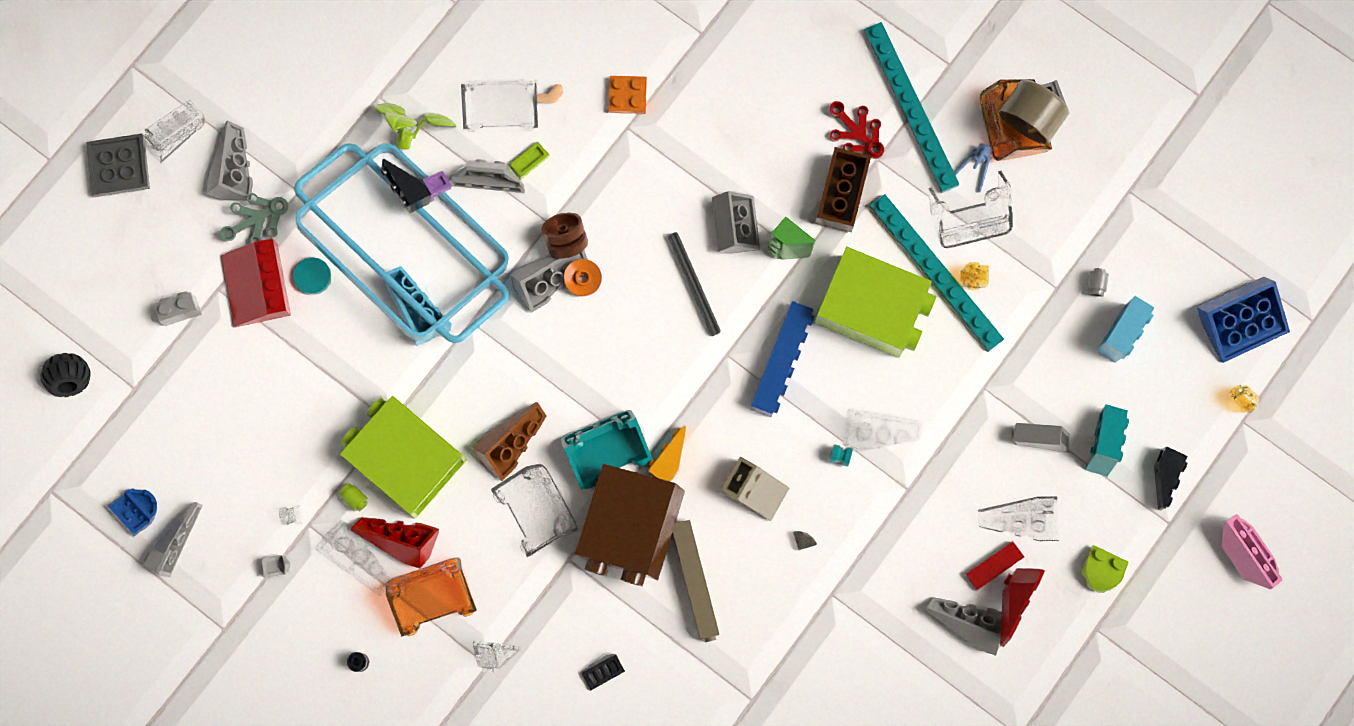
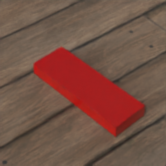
[965,541,1025,591]

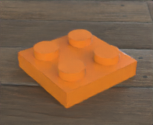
[609,75,647,114]

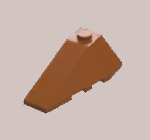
[471,402,547,481]

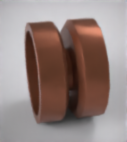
[541,212,589,259]

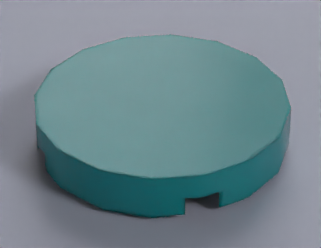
[293,257,331,295]

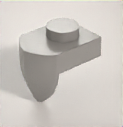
[261,555,291,578]

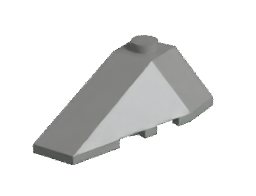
[206,120,253,200]
[509,250,588,313]
[926,597,1001,656]

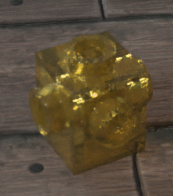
[959,262,989,291]

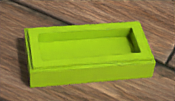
[509,141,550,180]

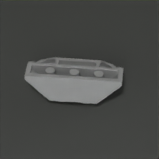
[449,159,526,193]

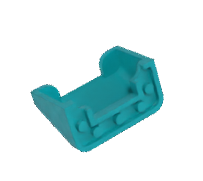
[560,410,653,489]

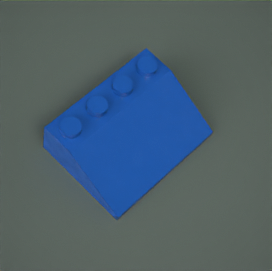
[1197,277,1290,363]

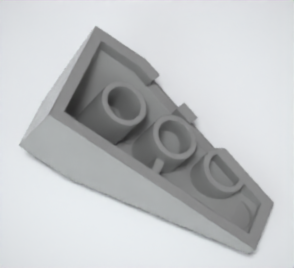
[143,502,203,577]

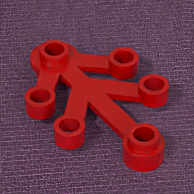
[829,101,884,159]

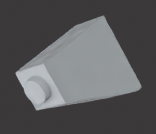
[1011,423,1070,453]

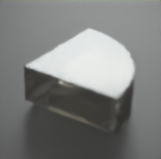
[793,531,817,551]

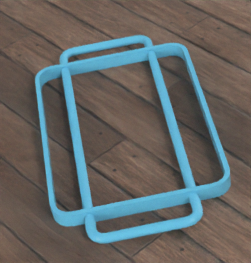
[294,143,509,343]

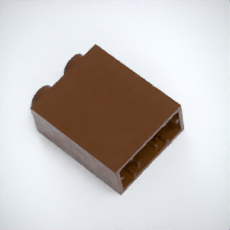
[575,464,685,587]

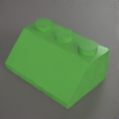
[768,216,816,260]

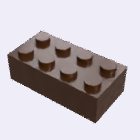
[815,147,871,233]

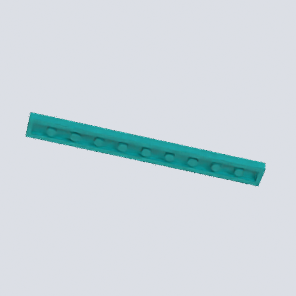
[864,22,960,193]
[870,194,1005,352]

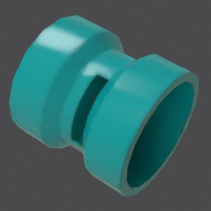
[829,444,853,467]

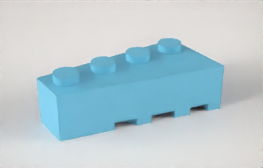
[383,266,452,346]

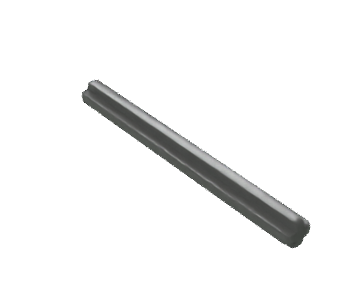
[669,232,721,336]

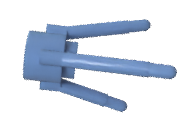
[954,143,993,193]

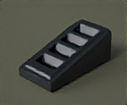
[582,654,626,691]

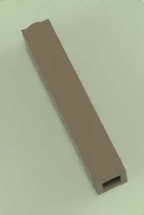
[673,519,720,643]

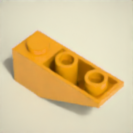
[648,425,686,481]

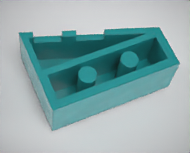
[1085,404,1129,477]

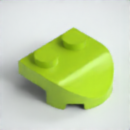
[1081,545,1129,593]

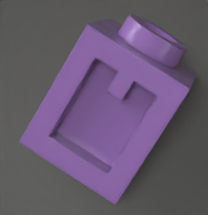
[422,171,452,203]

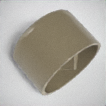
[999,80,1069,145]

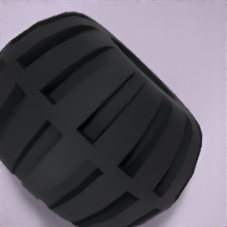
[40,352,91,398]

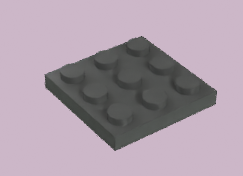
[86,133,150,197]

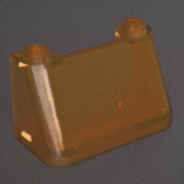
[979,79,1052,161]
[385,557,477,637]

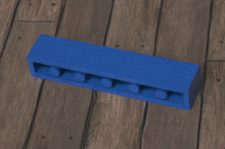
[750,301,815,418]

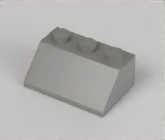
[712,191,761,254]

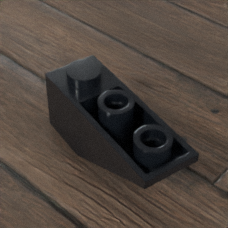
[380,158,430,214]
[1154,446,1188,511]

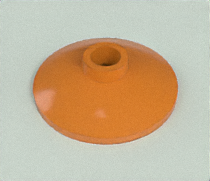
[564,259,602,297]

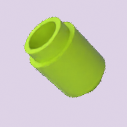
[339,483,368,512]

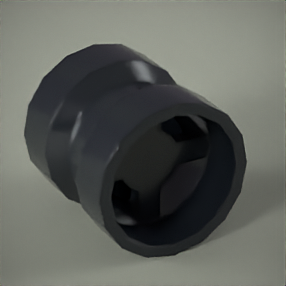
[347,652,370,672]

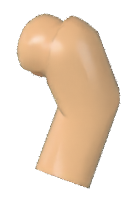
[538,84,564,103]

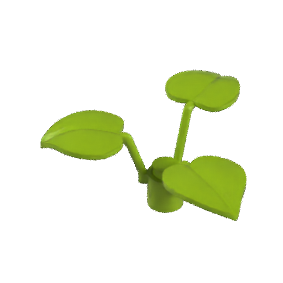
[374,103,457,150]

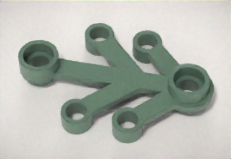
[220,193,289,243]

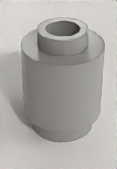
[1087,268,1109,297]

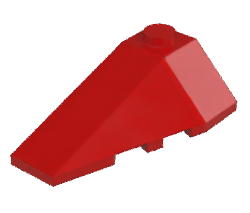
[351,517,439,569]
[1000,568,1045,648]

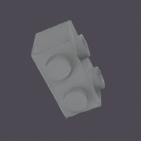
[154,291,202,327]

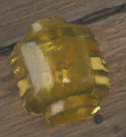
[1229,385,1259,413]

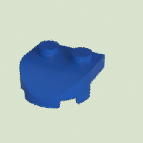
[108,488,157,537]

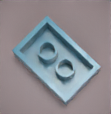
[1096,295,1155,362]

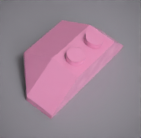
[1222,514,1283,590]

